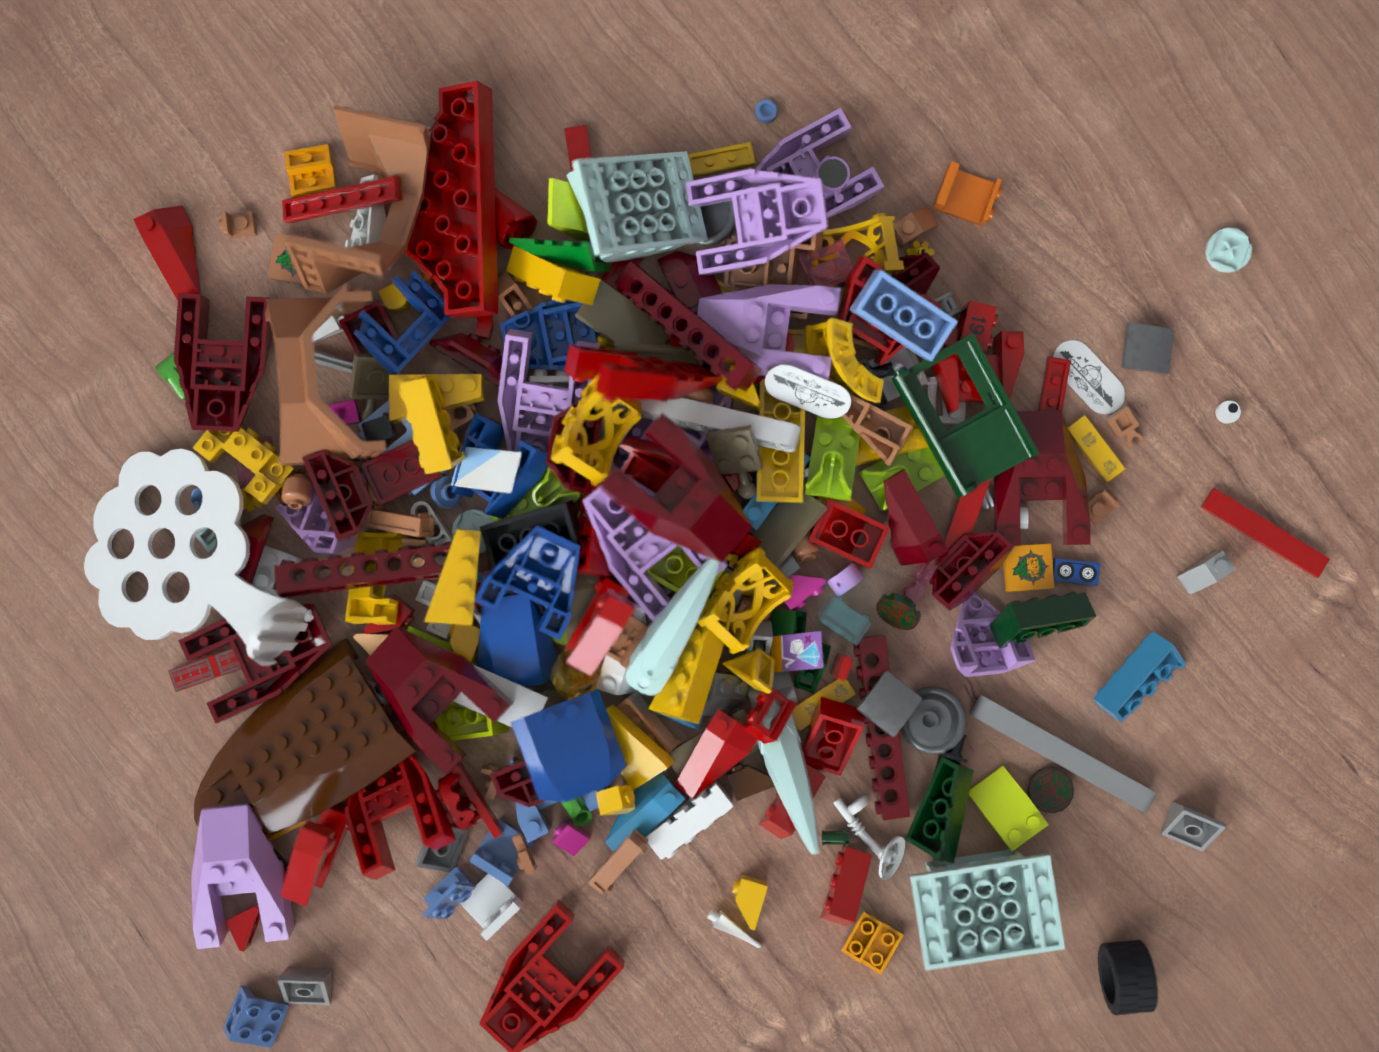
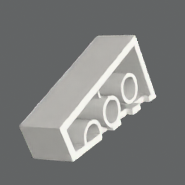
[645,780,734,860]

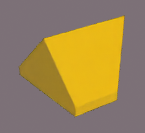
[722,648,775,694]

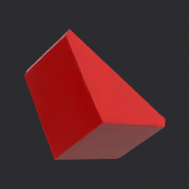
[225,903,261,952]

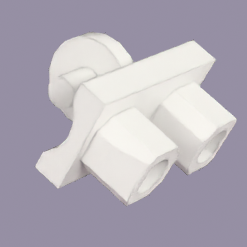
[530,369,570,388]

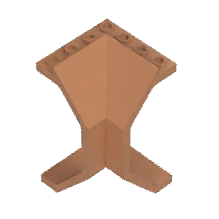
[284,105,431,294]
[265,282,386,466]

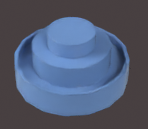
[430,476,462,509]

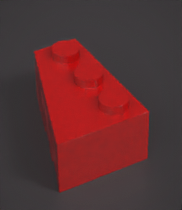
[759,764,826,839]
[820,847,872,926]

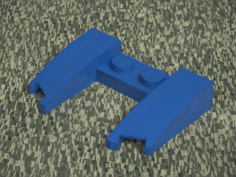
[354,271,450,375]

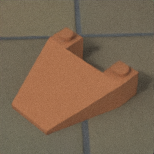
[723,230,824,319]

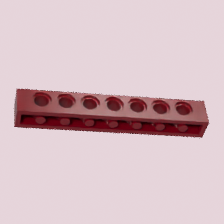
[614,261,763,392]
[274,541,452,598]
[853,635,910,821]

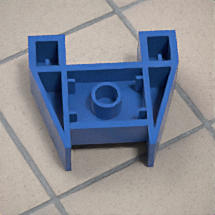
[452,412,548,519]

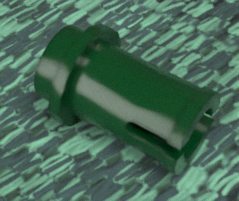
[822,828,850,847]

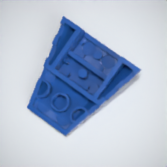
[500,299,597,370]
[477,593,565,687]

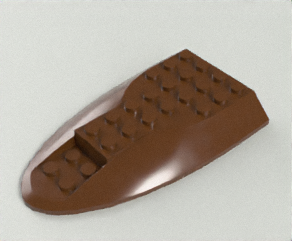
[194,639,417,835]

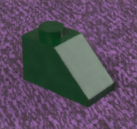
[793,643,831,694]

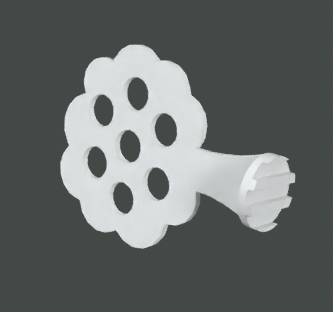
[84,449,308,666]

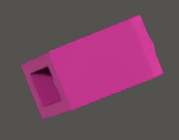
[773,575,827,611]
[552,818,591,856]

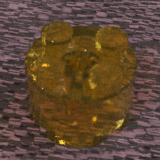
[551,648,602,698]

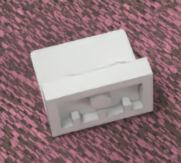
[460,874,523,941]

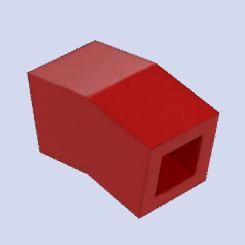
[475,315,494,340]

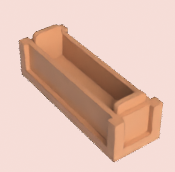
[366,505,435,537]
[616,690,680,753]
[588,828,648,895]

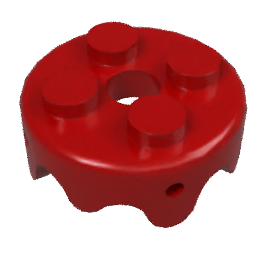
[435,772,481,830]

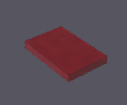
[360,440,443,506]

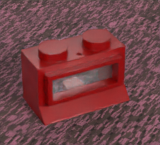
[744,688,797,744]

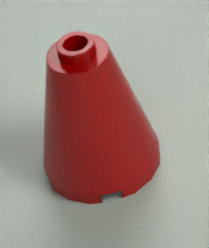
[495,188,538,249]

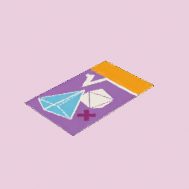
[771,631,823,673]

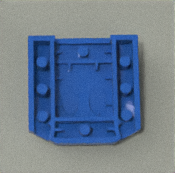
[510,689,626,802]

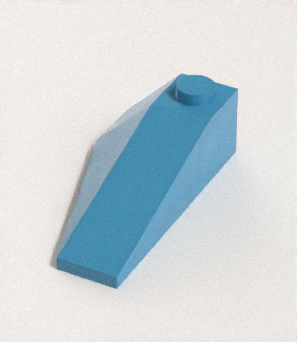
[605,772,685,851]

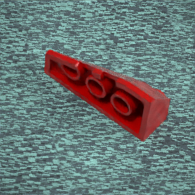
[133,205,201,301]
[674,709,758,799]

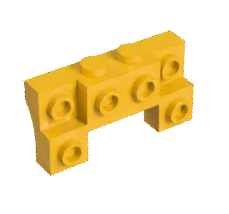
[193,427,297,505]
[345,532,406,625]

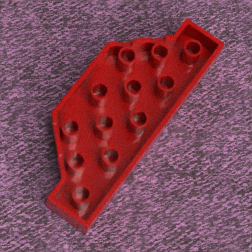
[405,81,498,319]

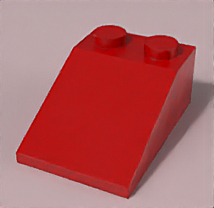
[809,499,890,569]
[802,697,864,776]

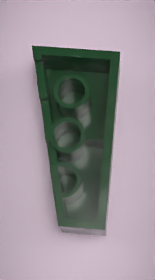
[989,592,1096,649]
[905,757,974,864]

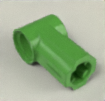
[155,353,185,401]
[561,796,592,827]

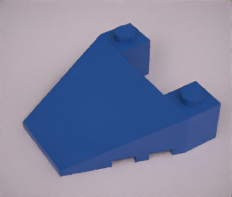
[474,526,580,640]

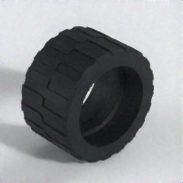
[1098,940,1158,1015]

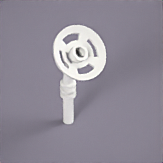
[833,797,905,880]

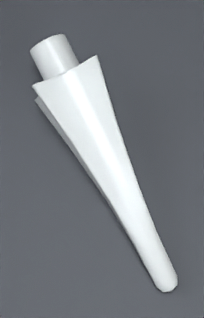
[313,315,346,343]
[707,910,762,948]

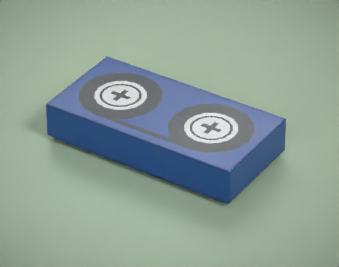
[1053,558,1100,586]

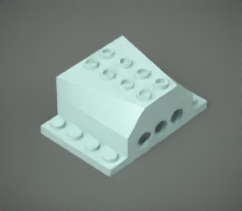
[566,151,708,263]
[910,849,1065,970]

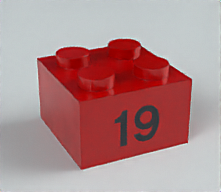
[957,300,998,353]

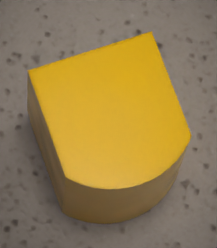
[378,283,411,314]

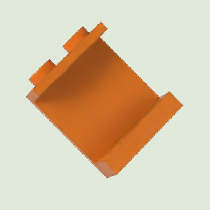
[932,161,1003,227]

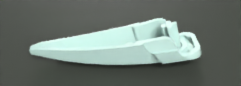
[626,558,720,695]
[757,703,819,855]

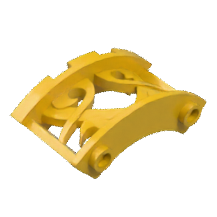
[807,213,904,287]
[804,318,884,403]
[551,375,642,486]
[697,547,794,654]

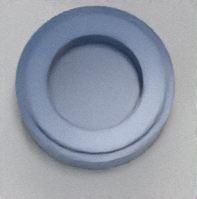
[755,99,777,124]

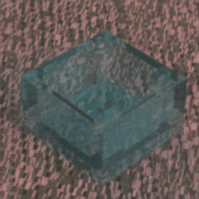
[815,595,872,646]

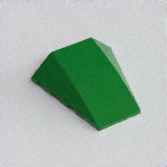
[509,238,612,272]

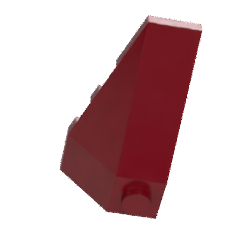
[884,469,948,566]

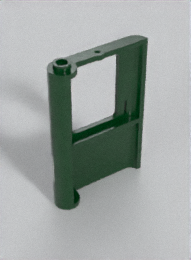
[891,333,1039,498]

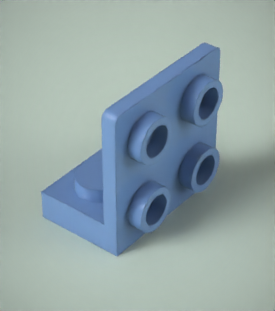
[469,818,535,886]
[423,866,476,919]
[223,986,289,1048]

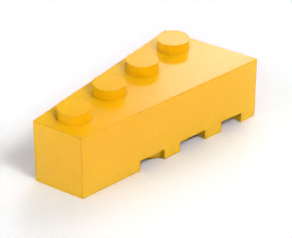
[506,246,601,305]
[399,374,466,474]
[424,528,480,626]
[649,625,724,724]

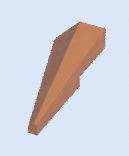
[842,391,914,466]

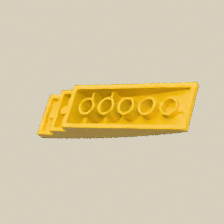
[756,329,806,503]

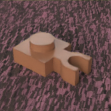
[1107,406,1144,449]
[512,832,537,875]

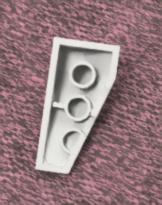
[345,175,391,270]
[596,604,647,696]

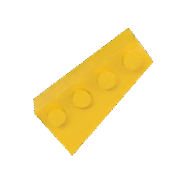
[389,374,485,424]

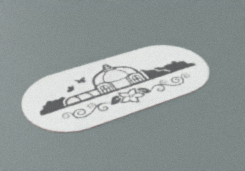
[1053,340,1125,414]
[765,365,851,418]

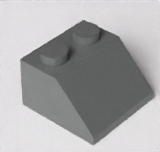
[702,671,748,716]

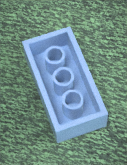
[849,270,958,361]

